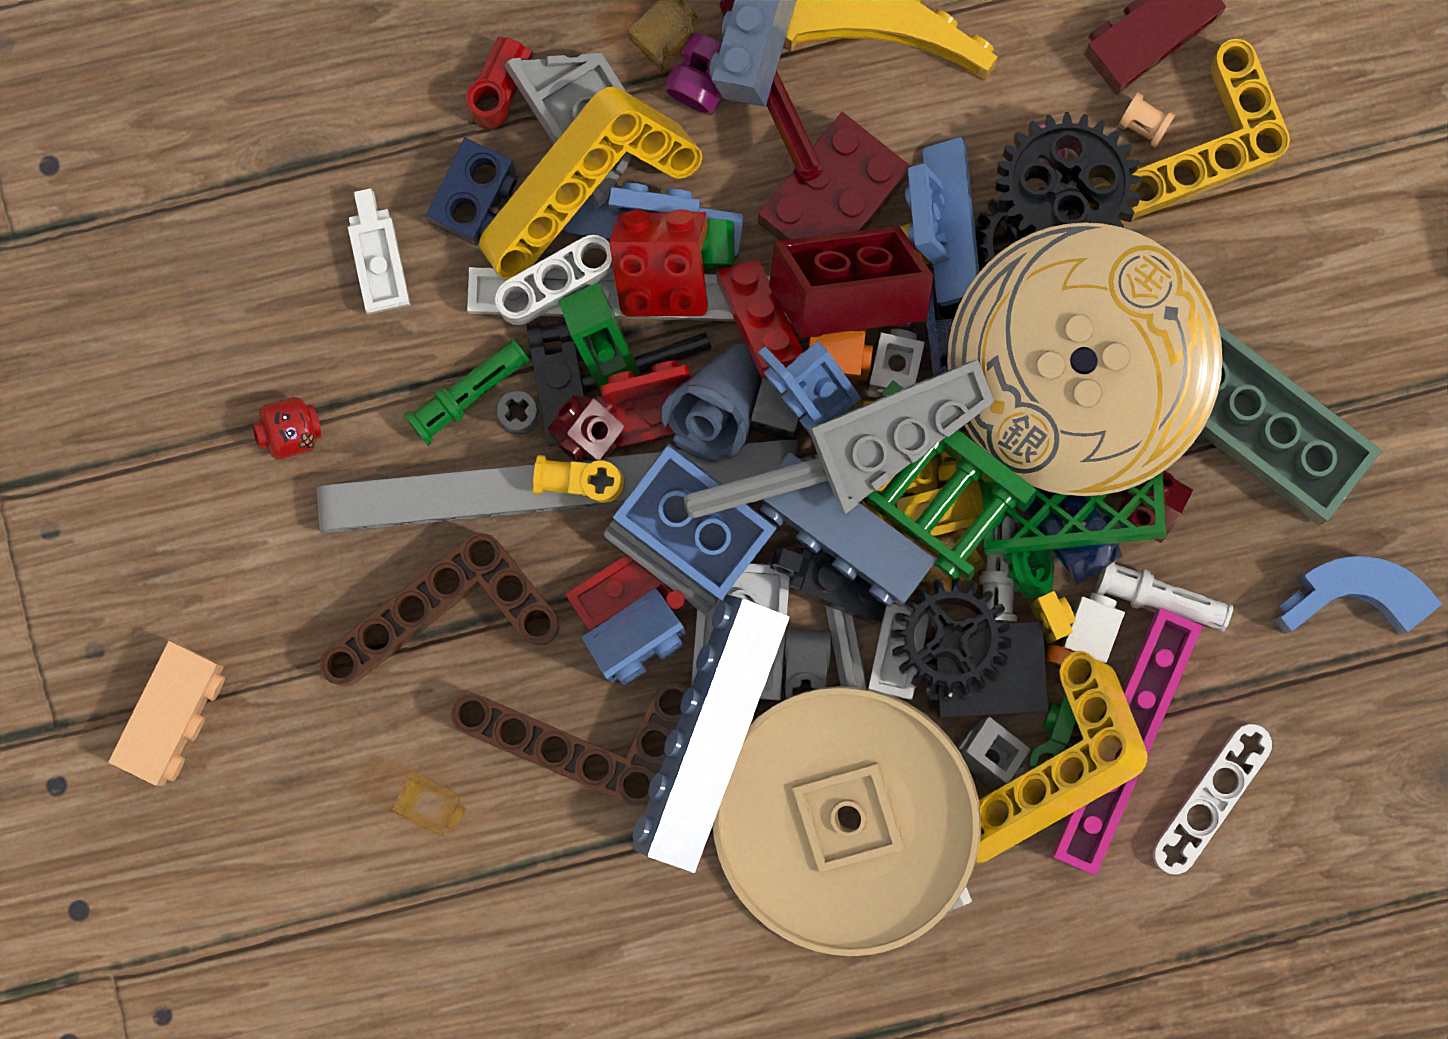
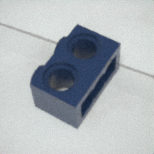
[425,137,518,246]

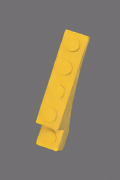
[783,0,998,81]

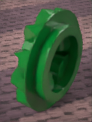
[1003,530,1055,600]

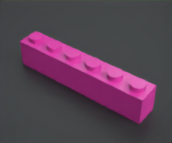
[1049,608,1203,876]

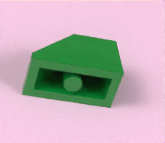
[558,282,641,392]

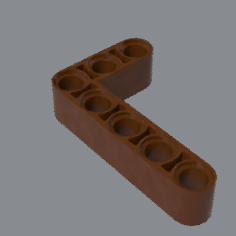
[320,533,560,686]
[451,682,687,806]

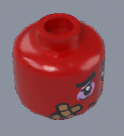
[252,397,321,460]

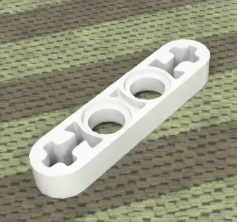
[1152,724,1272,874]

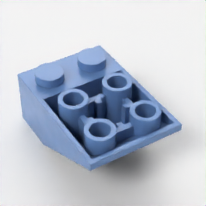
[581,588,687,686]

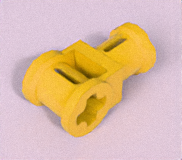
[533,454,625,503]

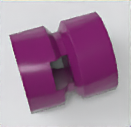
[662,33,722,115]

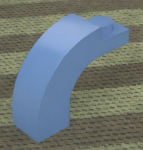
[1274,556,1443,634]

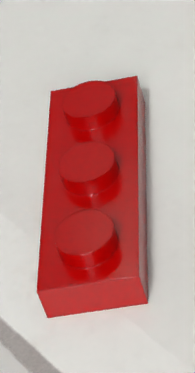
[717,259,804,379]

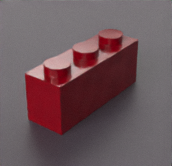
[1084,0,1227,95]

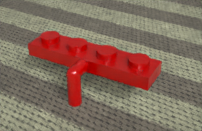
[565,554,685,632]

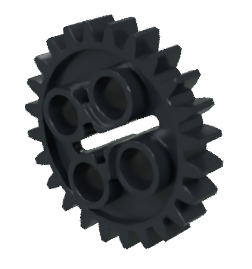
[995,112,1142,237]

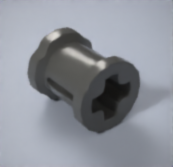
[497,390,539,435]

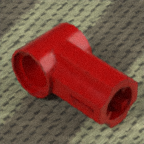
[466,36,533,129]

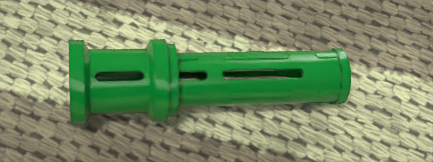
[404,338,530,446]

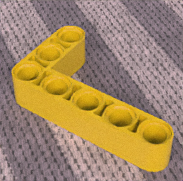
[1088,38,1290,224]
[479,86,703,280]
[976,651,1148,863]

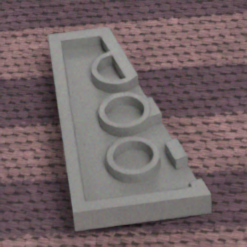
[808,360,994,514]

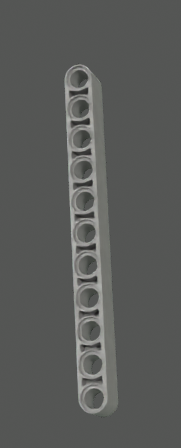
[316,440,799,533]

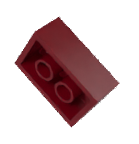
[758,111,911,241]
[769,226,934,338]

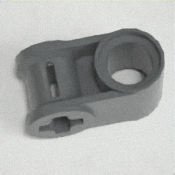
[784,629,831,699]

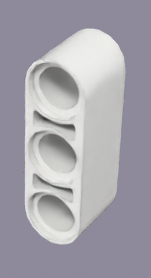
[495,235,613,325]

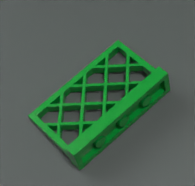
[982,472,1167,555]

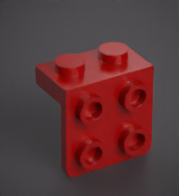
[609,209,708,317]
[600,360,690,450]

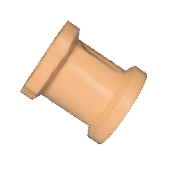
[1117,92,1176,149]

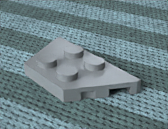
[504,53,633,210]

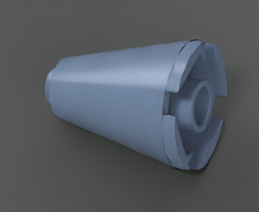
[662,344,762,461]

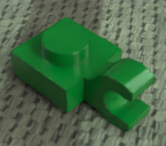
[1028,696,1076,768]

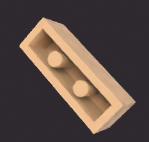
[108,641,225,786]

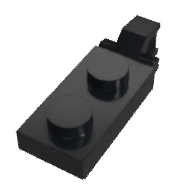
[769,547,886,625]

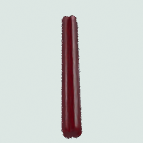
[719,0,823,179]

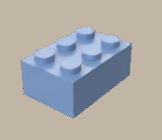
[613,443,777,600]

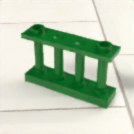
[862,380,1037,582]

